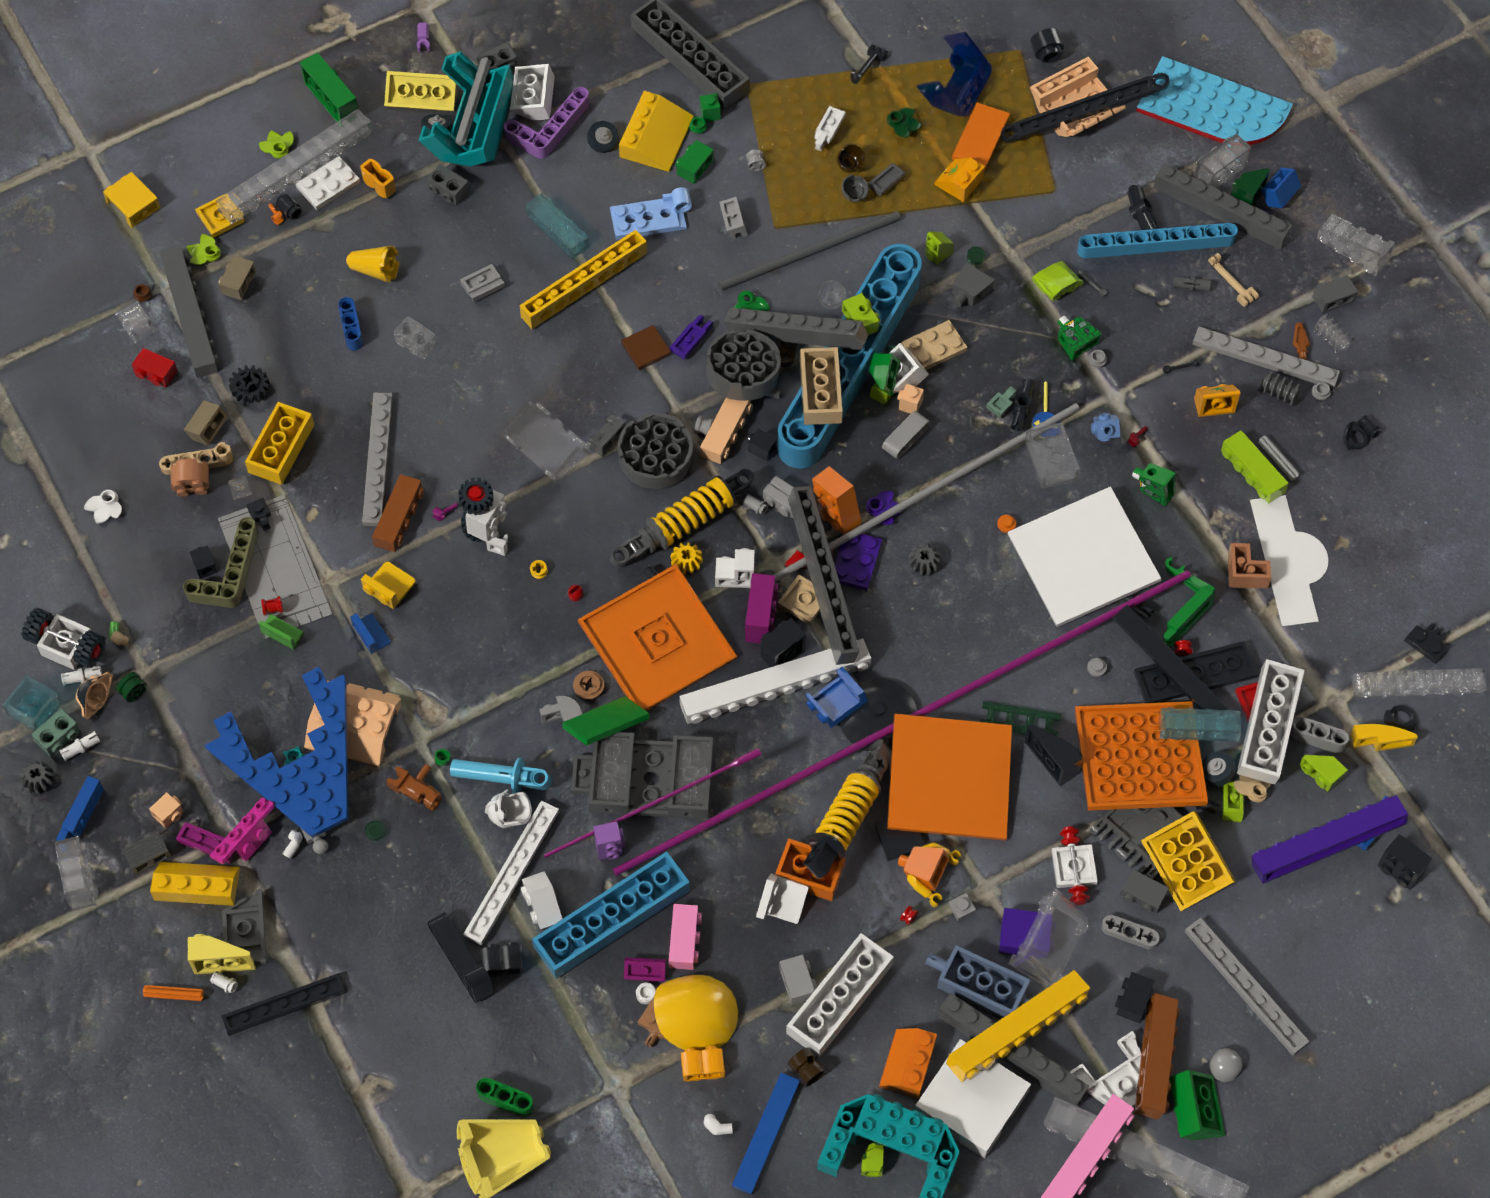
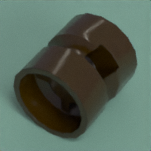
[788,1047,826,1087]

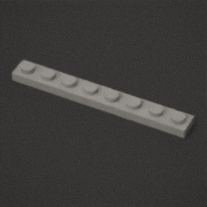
[1192,327,1340,389]
[362,393,393,526]
[1184,918,1309,1056]

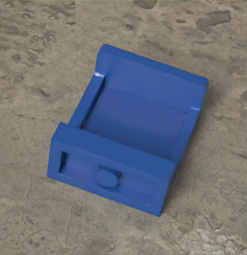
[805,667,868,728]

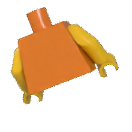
[898,843,961,907]

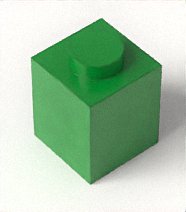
[699,93,720,122]

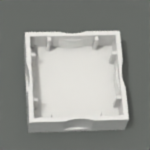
[915,1039,1031,1159]

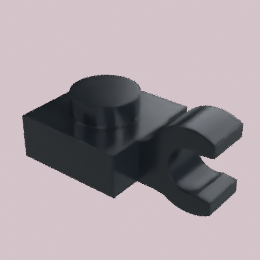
[246,498,271,531]

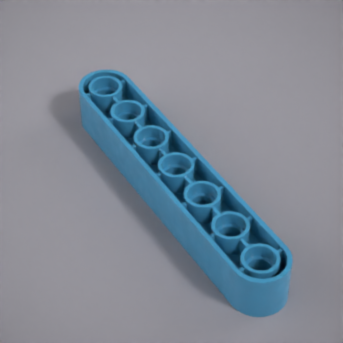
[778,244,922,469]

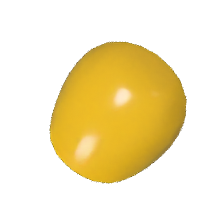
[654,975,738,1051]

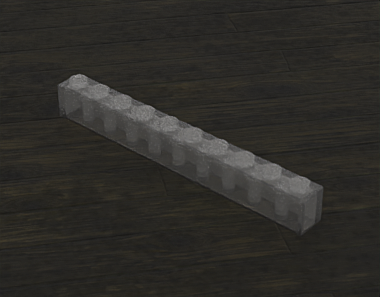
[216,109,372,224]
[1043,1097,1250,1198]

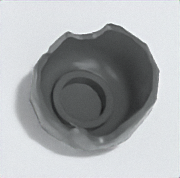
[841,174,869,203]

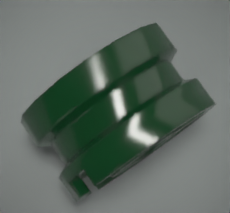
[116,672,147,703]

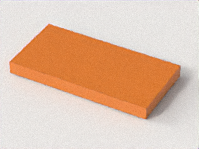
[952,102,1010,169]

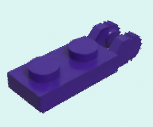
[670,315,713,360]

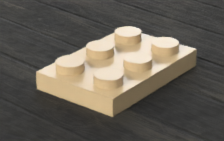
[901,320,967,370]

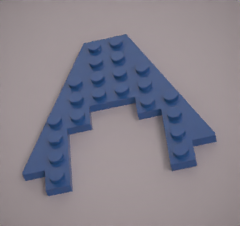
[204,667,348,838]

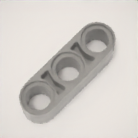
[882,411,931,459]
[1290,717,1349,753]

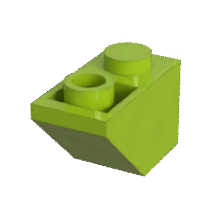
[925,231,954,265]
[1300,755,1348,792]

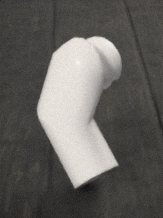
[283,830,303,859]
[703,1114,733,1135]

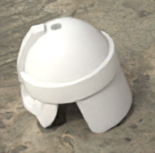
[485,789,532,828]

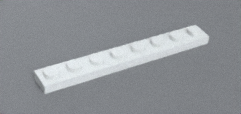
[463,801,559,946]

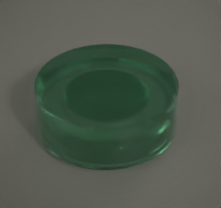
[967,246,985,265]
[365,820,385,841]

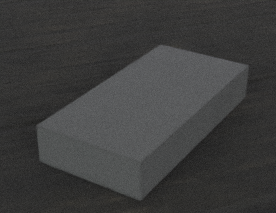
[868,163,906,197]

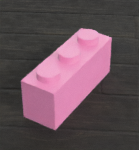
[669,904,702,970]

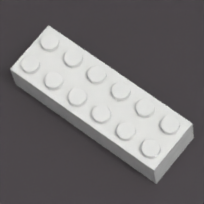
[1236,659,1304,785]
[786,933,894,1058]

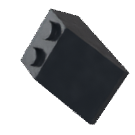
[1024,724,1083,787]

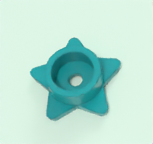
[283,746,305,766]

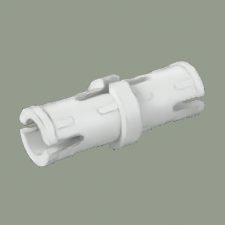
[61,665,102,686]
[59,731,101,761]

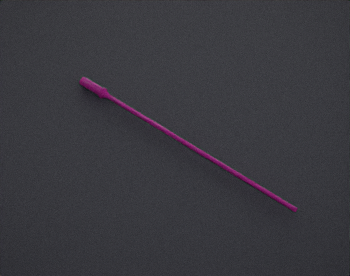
[544,748,762,858]

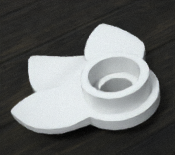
[84,490,122,524]

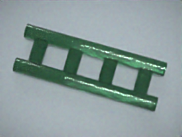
[980,701,1061,736]

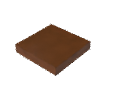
[621,325,671,370]

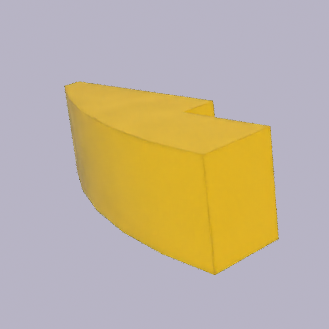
[1351,724,1418,751]

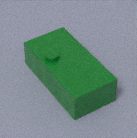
[300,52,360,129]

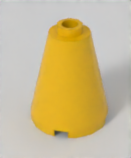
[346,246,399,282]

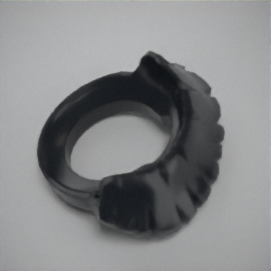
[1343,421,1368,450]
[1384,705,1416,732]

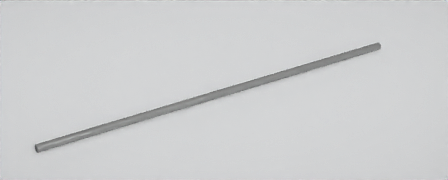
[773,403,1080,582]

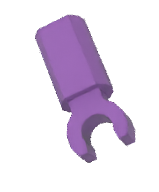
[417,23,430,52]

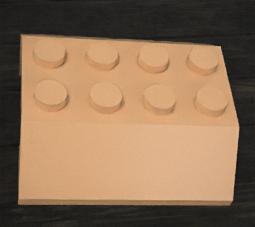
[1030,56,1126,137]
[304,680,401,767]

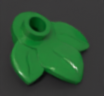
[734,291,770,312]

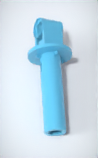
[450,757,553,794]

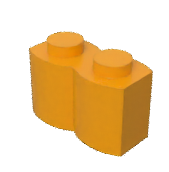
[360,158,396,199]
[681,1046,725,1082]

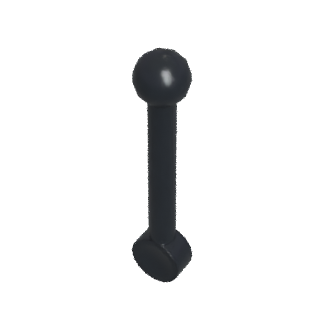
[1163,360,1200,374]

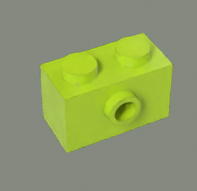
[842,293,880,335]

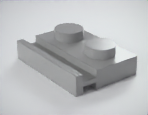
[460,264,505,302]

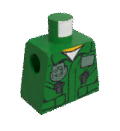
[1057,316,1101,361]
[1132,463,1176,506]

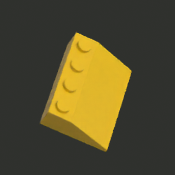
[619,91,694,172]
[1141,811,1236,911]

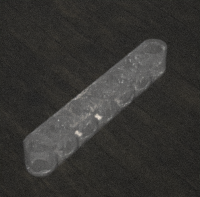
[1351,668,1488,697]

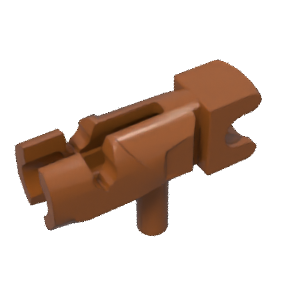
[386,764,442,811]

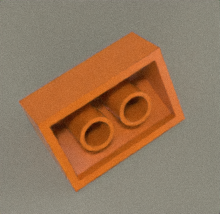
[879,1028,937,1099]

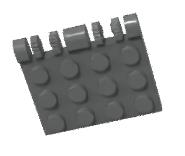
[1090,807,1183,880]

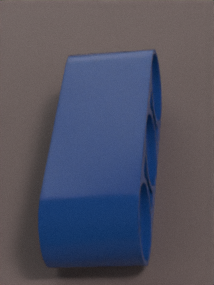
[338,297,363,351]

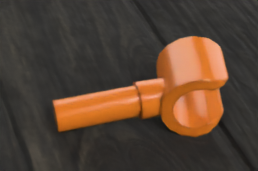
[268,203,284,225]

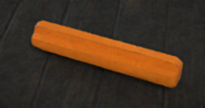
[143,985,204,1001]

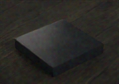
[875,820,924,861]

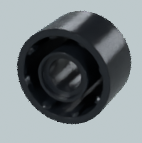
[1030,28,1064,63]

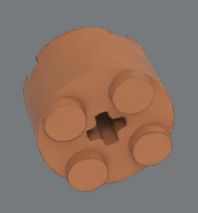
[170,459,209,497]

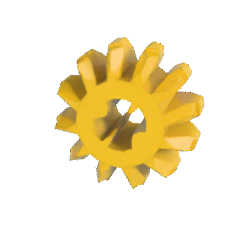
[670,542,703,575]

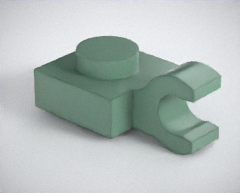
[986,386,1017,418]

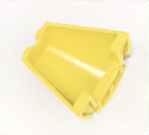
[457,1119,551,1198]

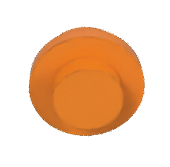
[997,515,1016,533]

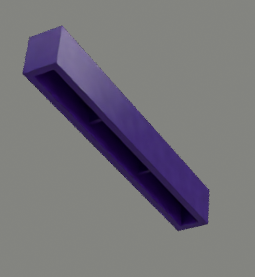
[1252,795,1408,884]

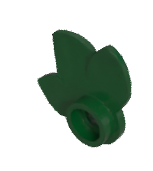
[887,108,921,138]

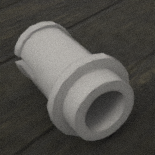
[743,494,768,515]

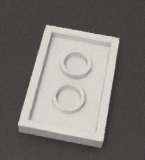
[296,156,360,210]

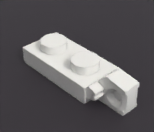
[814,106,846,151]

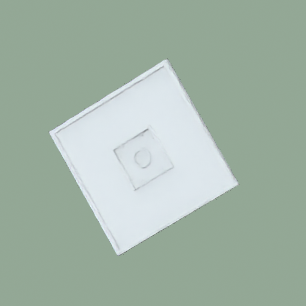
[1007,486,1161,627]

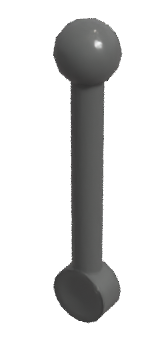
[1077,270,1107,297]

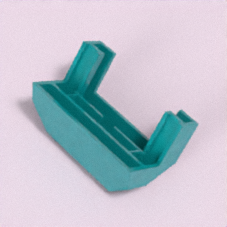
[418,51,513,167]

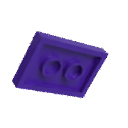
[835,534,882,591]

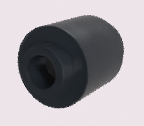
[276,194,302,220]

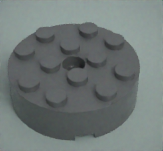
[706,330,781,401]
[618,413,693,489]

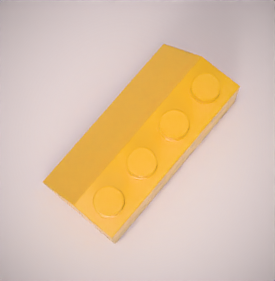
[150,862,240,906]

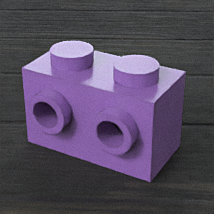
[593,822,625,860]

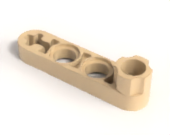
[159,442,233,475]

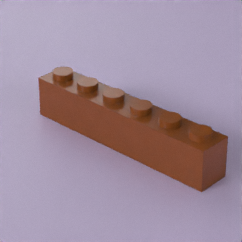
[1134,993,1180,1120]

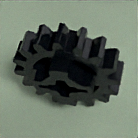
[229,365,270,404]

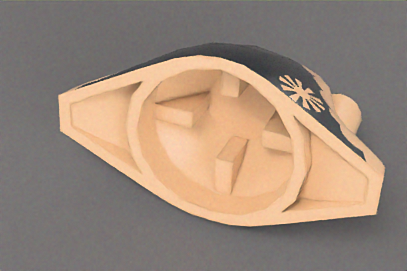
[76,672,113,719]

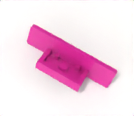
[210,797,275,864]

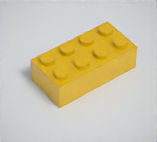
[245,402,314,485]

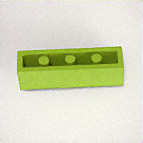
[1221,430,1289,504]

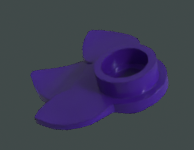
[866,491,903,525]

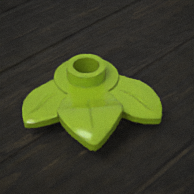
[259,130,294,159]
[186,234,221,265]

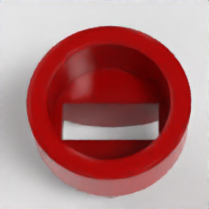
[568,585,583,602]

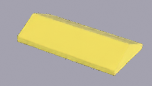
[384,71,457,111]

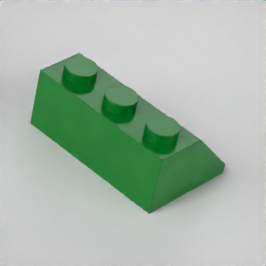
[1169,1070,1225,1140]

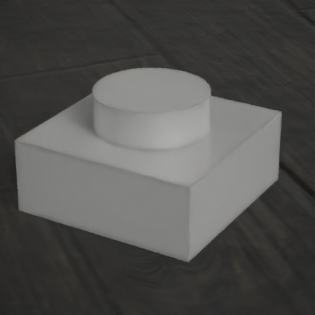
[948,893,976,921]

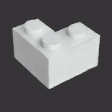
[715,548,754,588]
[520,872,562,929]

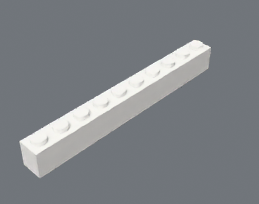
[679,639,871,724]

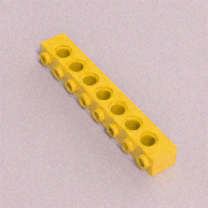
[519,229,647,329]

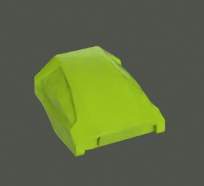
[1032,261,1083,301]

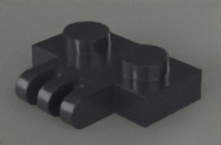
[1404,623,1448,664]

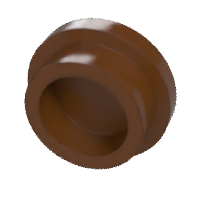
[133,284,152,302]

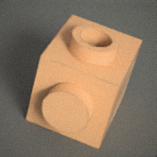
[897,383,924,414]
[149,792,183,828]

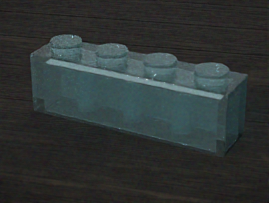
[525,193,589,259]
[1159,707,1241,742]

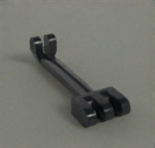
[850,44,888,84]

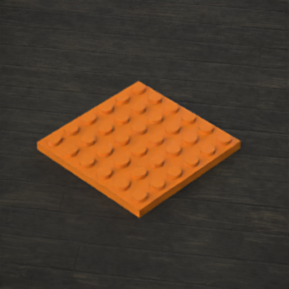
[1075,701,1208,811]

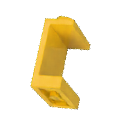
[103,172,160,228]

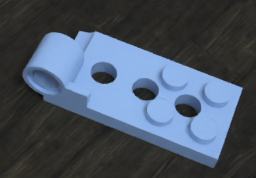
[610,187,692,240]

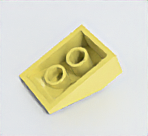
[188,934,256,974]

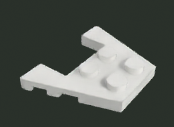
[1070,1031,1141,1107]

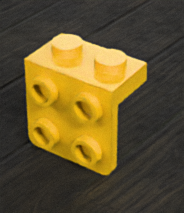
[361,562,415,609]

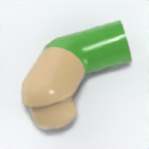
[109,622,129,646]

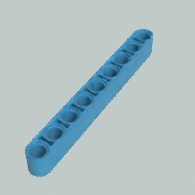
[1077,223,1238,258]

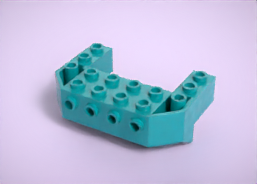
[817,1094,960,1198]

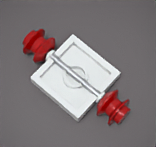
[1051,826,1098,905]

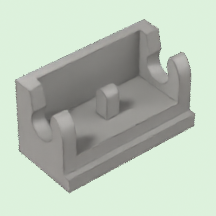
[719,197,748,239]

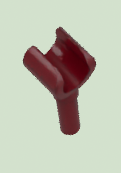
[1128,426,1148,447]

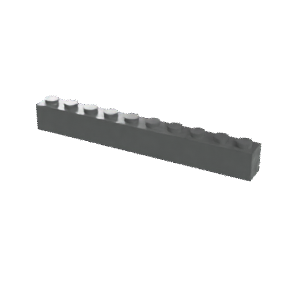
[788,486,860,665]

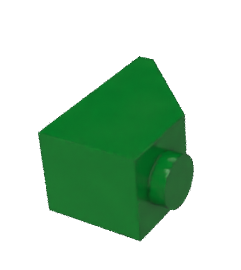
[869,353,900,395]

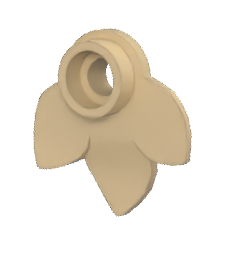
[1233,775,1271,803]

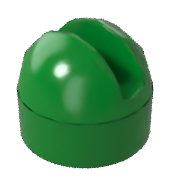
[434,749,450,766]

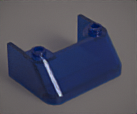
[917,32,992,117]

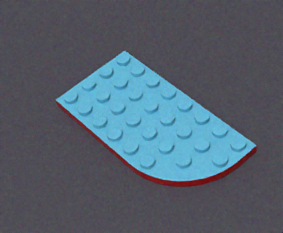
[1136,56,1293,146]

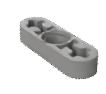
[1101,915,1159,949]

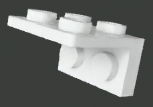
[756,874,809,924]

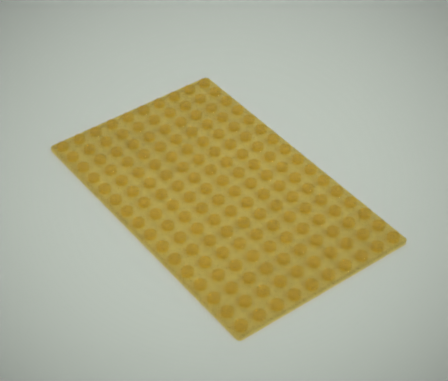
[748,50,1054,229]

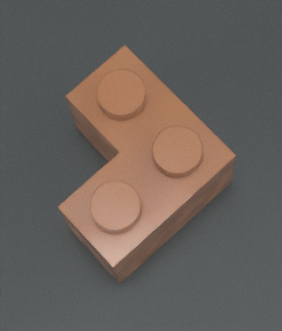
[1228,543,1271,588]

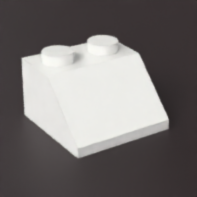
[888,343,929,393]

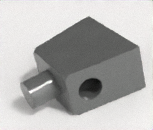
[952,262,994,307]

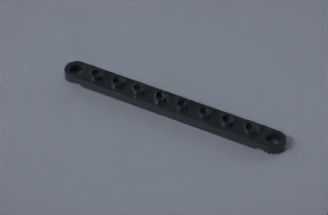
[1001,72,1170,143]

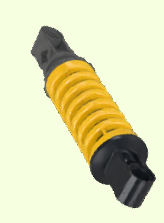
[610,469,754,568]
[804,739,892,879]

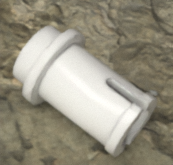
[210,971,238,993]

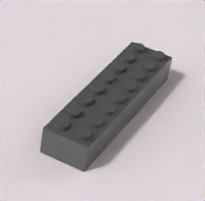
[631,0,750,110]

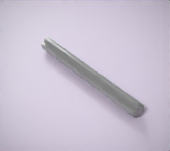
[455,57,491,146]

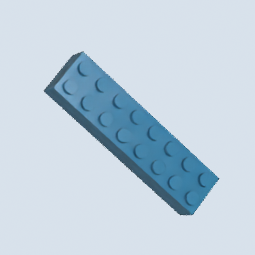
[532,851,690,979]

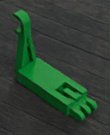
[1164,557,1215,648]

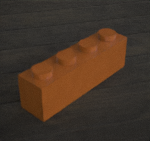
[372,474,424,552]

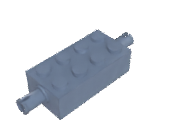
[925,945,1030,1018]

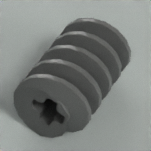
[1258,371,1300,407]

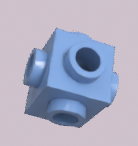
[1091,413,1120,441]

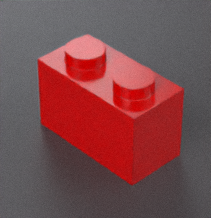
[132,348,178,388]

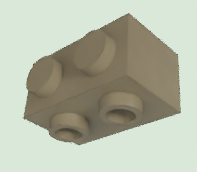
[218,256,256,300]
[184,401,228,445]

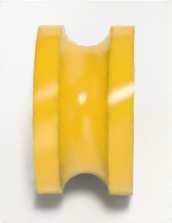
[530,560,548,579]

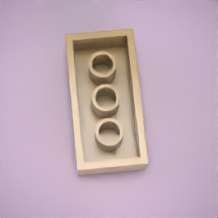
[800,347,842,425]

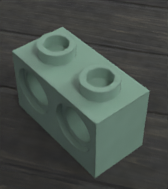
[31,709,80,757]

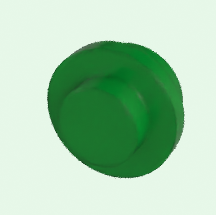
[689,117,707,134]

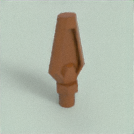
[1292,323,1311,360]

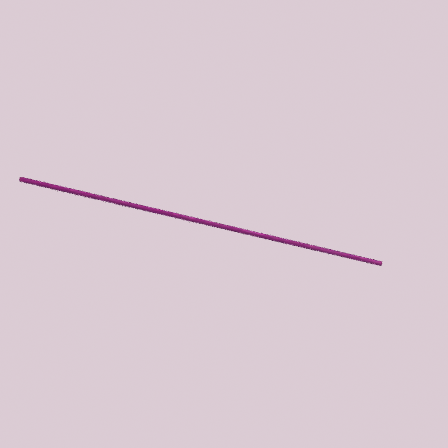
[613,570,1191,876]

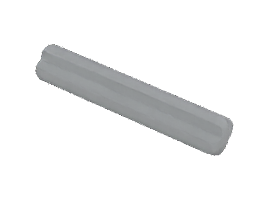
[1258,435,1300,481]

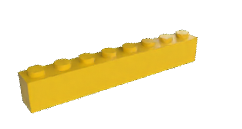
[946,970,1090,1082]

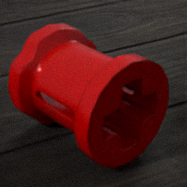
[261,596,283,616]

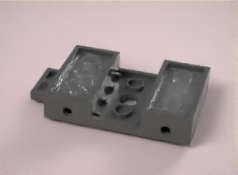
[571,732,713,819]

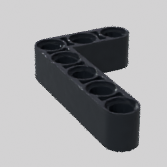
[427,912,494,1003]

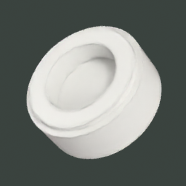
[636,983,656,1004]

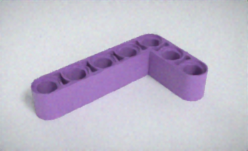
[504,87,589,159]

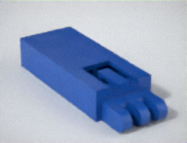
[56,776,104,850]

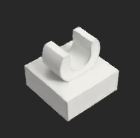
[486,531,508,556]

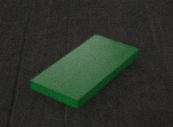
[563,696,649,746]

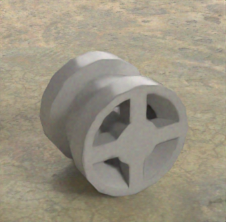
[746,150,765,172]
[694,415,714,436]

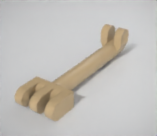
[1208,253,1259,307]

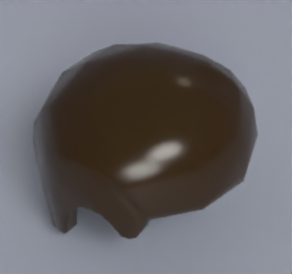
[836,144,865,173]

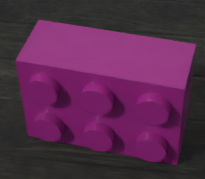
[745,573,778,644]

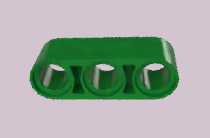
[476,1078,534,1117]

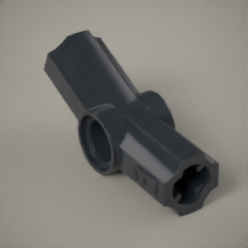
[1127,184,1159,230]

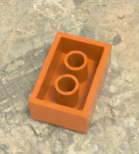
[812,466,862,535]
[775,838,846,901]

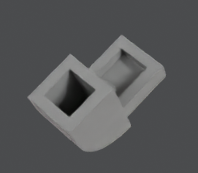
[539,696,582,732]

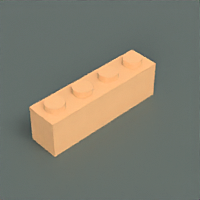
[700,397,753,464]

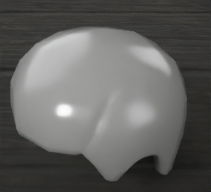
[1209,1048,1243,1082]

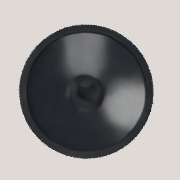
[839,679,917,751]

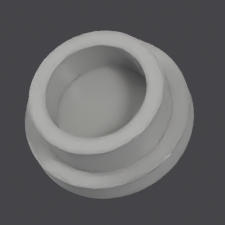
[1088,350,1107,368]
[1312,382,1331,400]
[1087,658,1107,677]

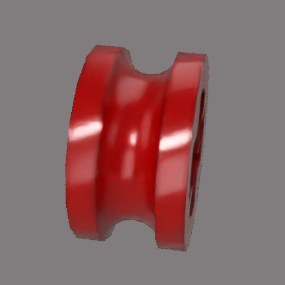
[1174,640,1192,656]
[900,906,919,926]

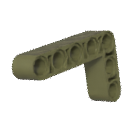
[183,517,258,608]

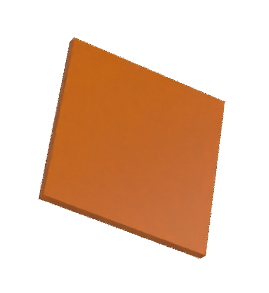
[578,564,738,711]
[887,714,1012,841]

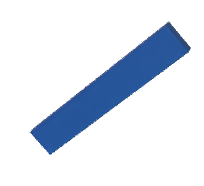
[732,1073,800,1195]

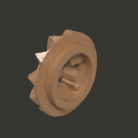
[573,671,604,700]

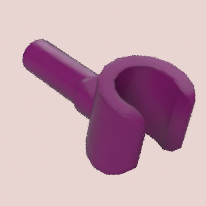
[432,503,458,521]

